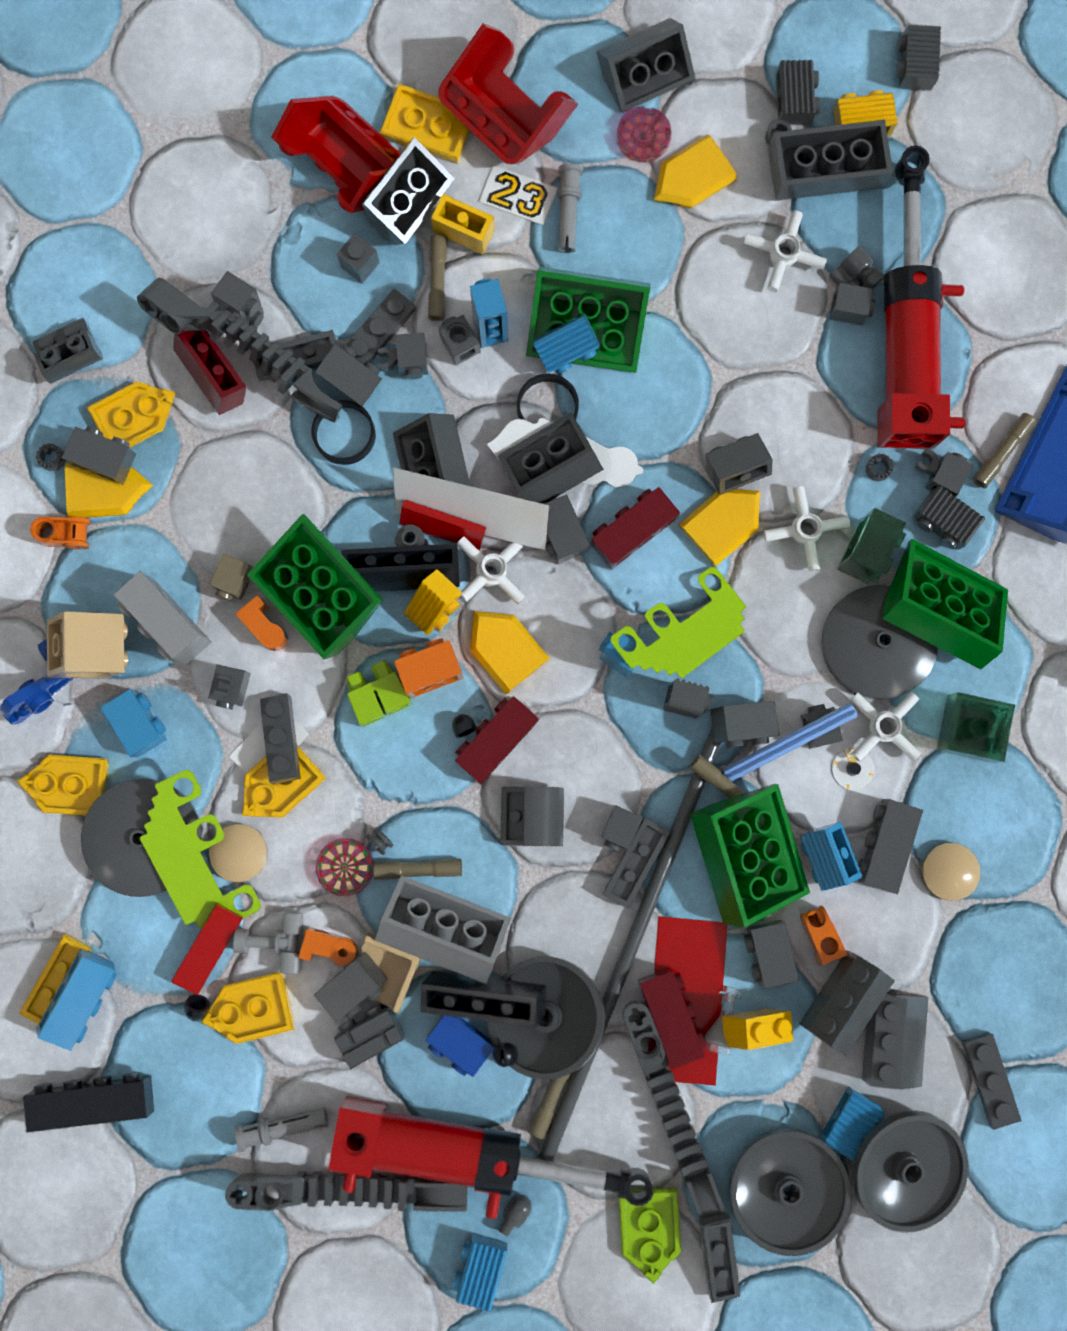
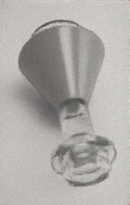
[704,986,742,1056]

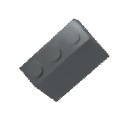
[596,18,696,113]
[362,137,455,245]
[498,412,604,504]
[393,413,470,486]
[799,950,895,1057]
[862,993,928,1090]

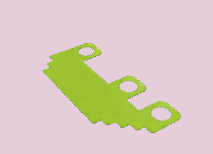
[611,567,746,678]
[140,770,261,928]

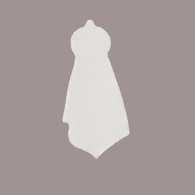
[487,418,644,487]

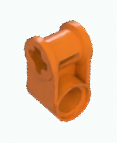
[30,516,91,550]

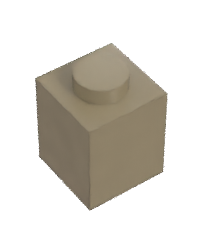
[209,553,253,601]

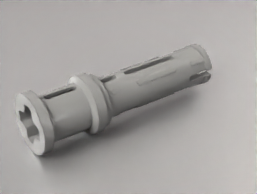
[557,163,583,253]
[235,1107,328,1152]

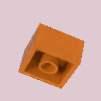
[394,638,464,698]

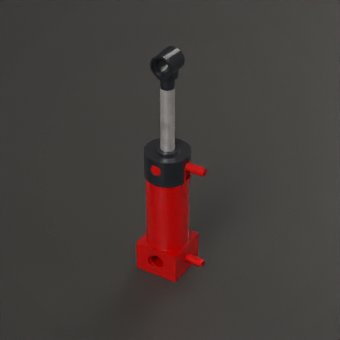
[877,145,966,449]
[328,1096,654,1219]

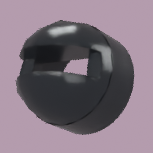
[452,714,477,738]
[184,994,210,1021]
[493,1042,518,1067]

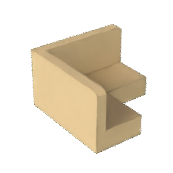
[358,932,421,1014]

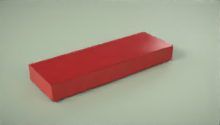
[399,500,486,551]
[171,903,243,995]

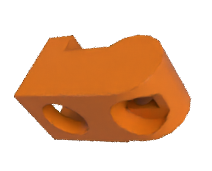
[236,595,288,651]
[800,905,847,966]
[298,927,358,966]

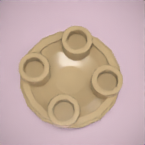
[209,824,267,883]
[921,843,980,901]

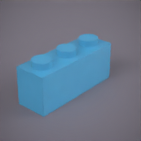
[470,278,508,348]
[36,948,117,1051]

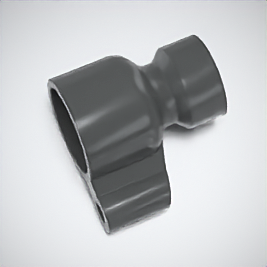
[829,245,884,289]

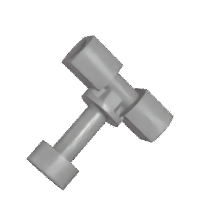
[233,913,303,974]

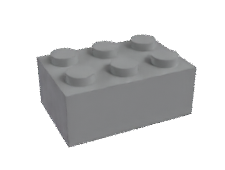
[113,571,212,665]

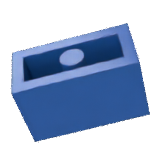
[425,1015,495,1077]

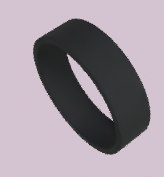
[517,373,579,420]
[311,400,376,465]

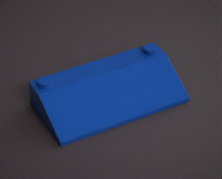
[995,365,1067,544]

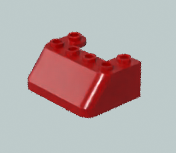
[438,23,579,165]
[271,96,400,213]

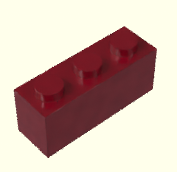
[173,331,246,415]
[590,487,680,570]
[455,696,539,785]
[638,968,707,1069]

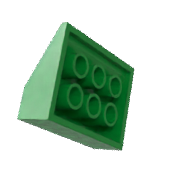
[526,267,650,373]
[247,514,383,660]
[882,539,1008,670]
[690,784,810,928]

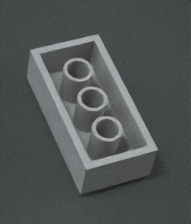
[375,875,511,984]

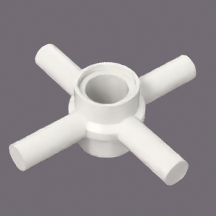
[744,210,827,292]
[763,486,850,572]
[457,537,526,604]
[850,692,921,761]

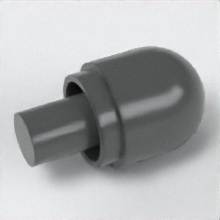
[498,1194,532,1237]

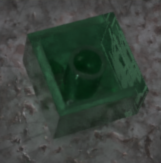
[837,507,906,584]
[936,692,1015,763]

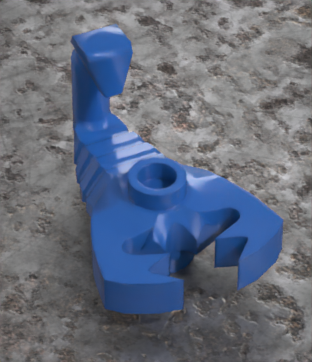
[0,639,74,725]

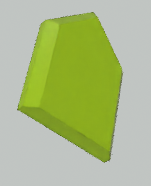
[618,1187,681,1284]

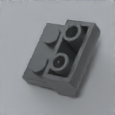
[32,318,103,384]
[501,787,564,846]

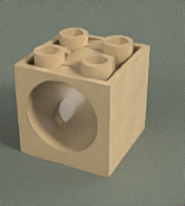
[47,611,128,679]

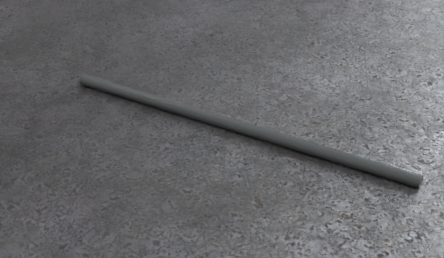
[539,727,721,1162]

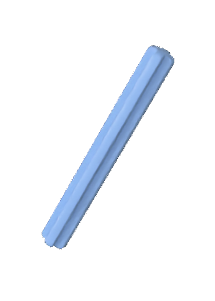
[723,704,857,781]

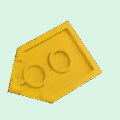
[653,134,737,209]
[86,381,176,448]
[65,463,153,518]
[678,489,760,567]
[470,611,550,695]
[242,745,326,818]
[17,755,109,816]
[201,972,294,1044]

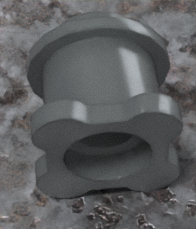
[395,525,429,547]

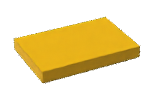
[380,83,470,164]

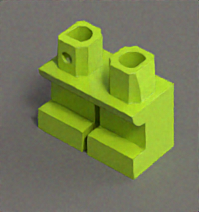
[346,660,413,727]

